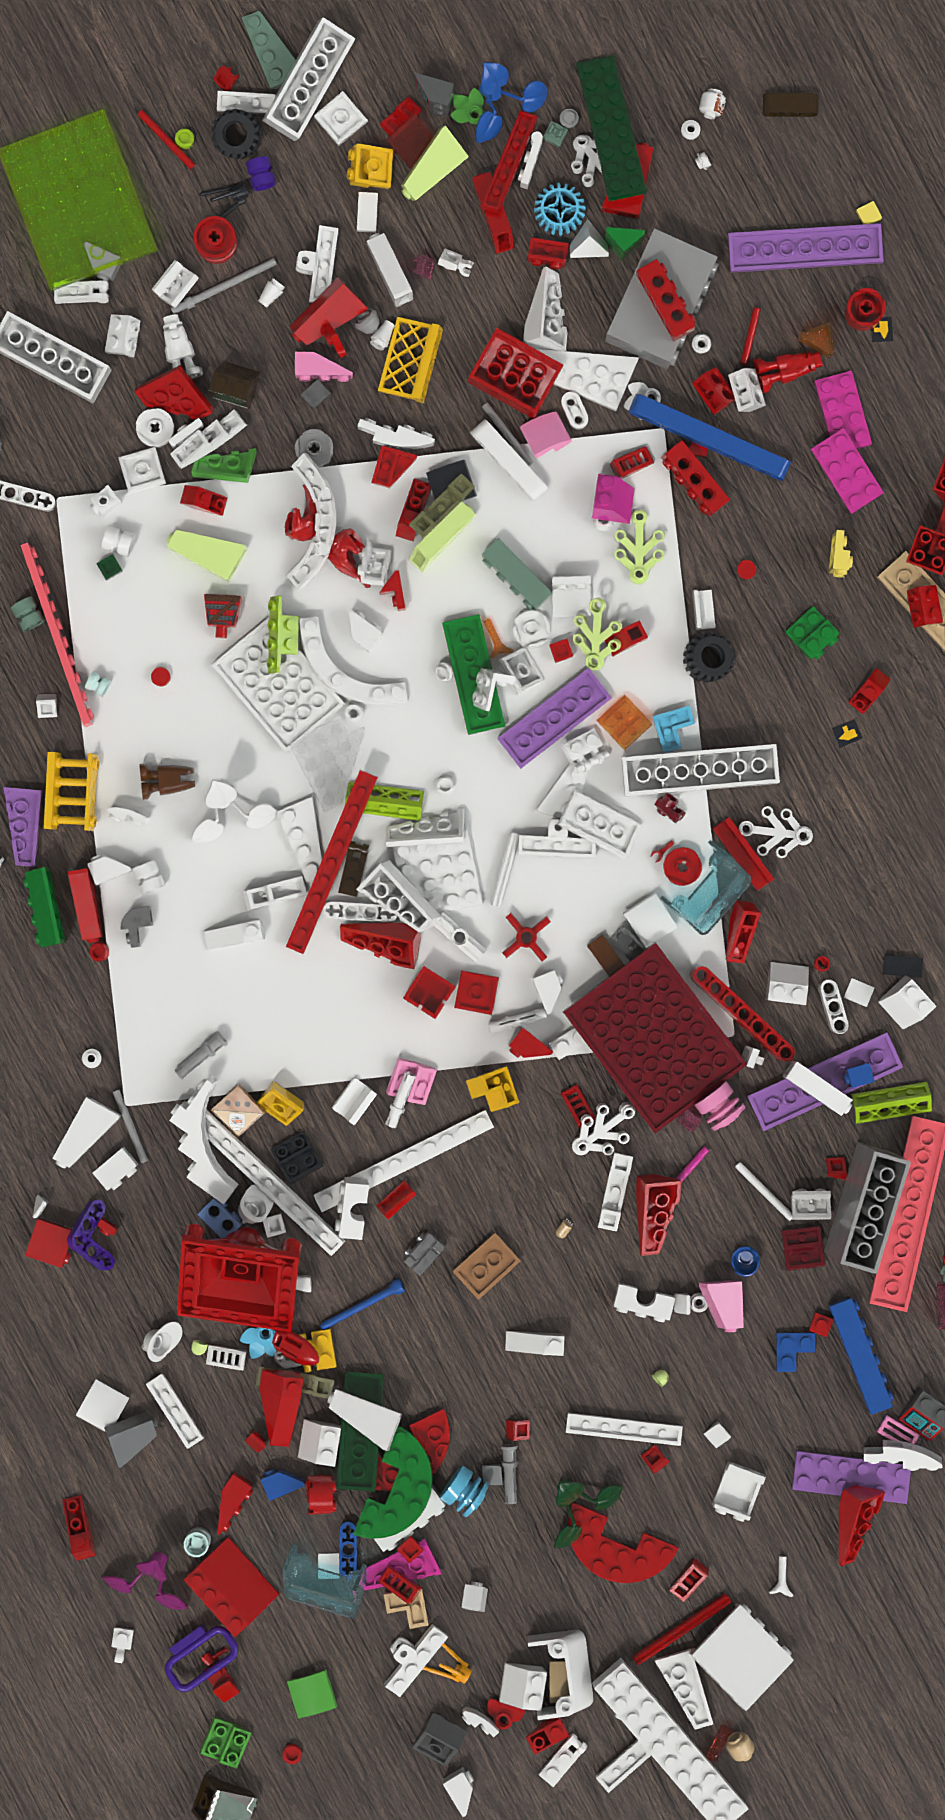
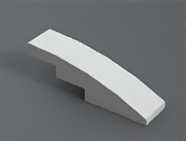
[170,410,247,469]

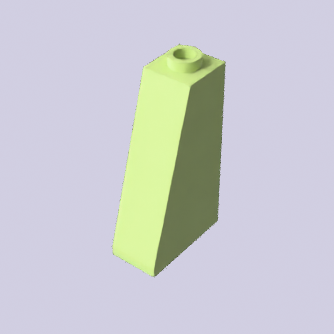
[401,126,469,201]
[409,501,476,573]
[166,530,247,582]

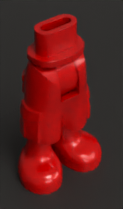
[753,351,823,394]

